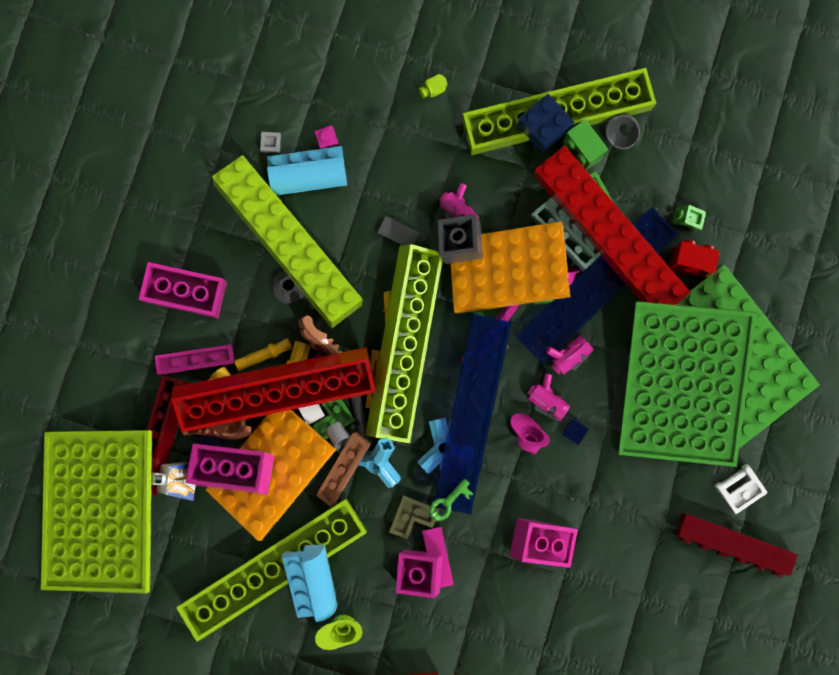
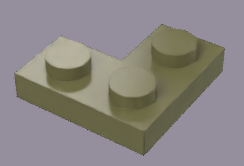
[389,495,440,539]

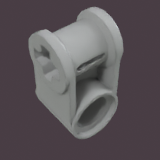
[326,422,351,454]

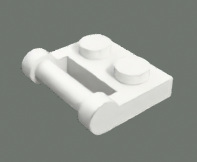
[714,464,768,514]

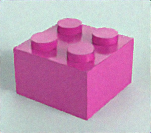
[396,549,443,598]

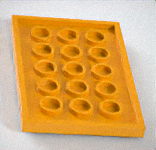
[451,221,570,313]
[206,410,336,541]

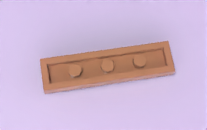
[316,432,371,507]

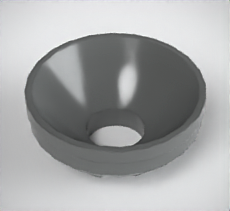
[606,114,641,149]
[272,271,305,304]

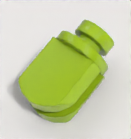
[418,74,447,98]

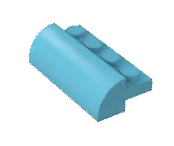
[267,146,347,195]
[283,544,338,622]

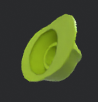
[315,615,362,650]

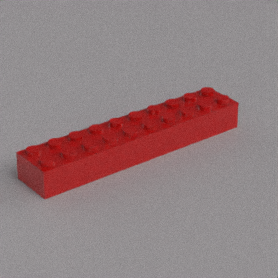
[533,146,691,305]
[171,347,376,432]

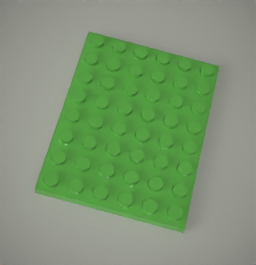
[677,264,820,448]
[618,301,757,467]

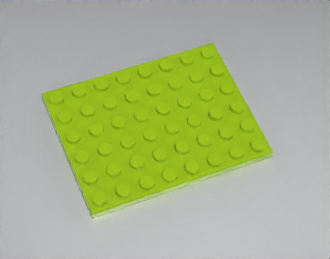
[41,431,152,593]

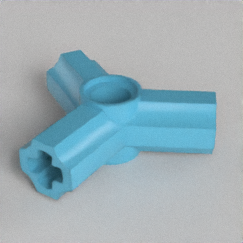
[417,418,474,474]
[359,438,401,488]

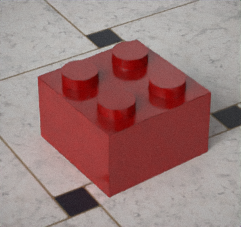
[669,240,720,279]

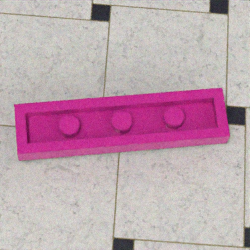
[155,344,235,375]

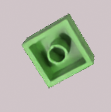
[562,119,608,171]

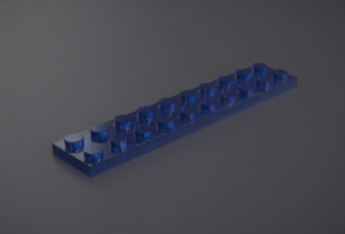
[516,207,679,365]
[433,314,512,514]

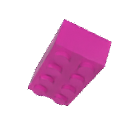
[139,262,227,319]
[186,444,274,495]

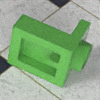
[673,205,706,230]

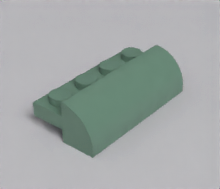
[530,197,601,272]

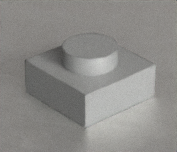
[260,132,281,153]

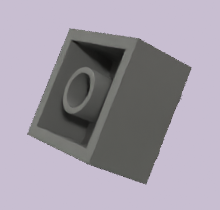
[437,214,483,264]

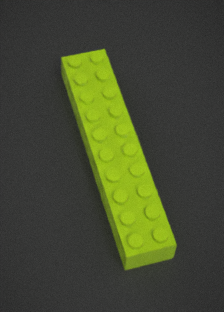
[462,68,656,155]
[212,155,363,328]
[365,244,443,443]
[176,498,367,642]

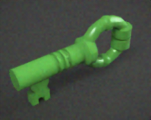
[429,478,473,522]

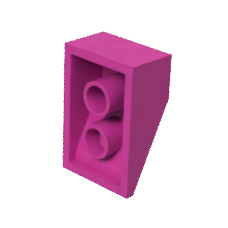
[510,518,578,568]

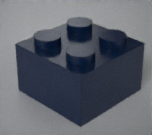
[517,93,574,153]

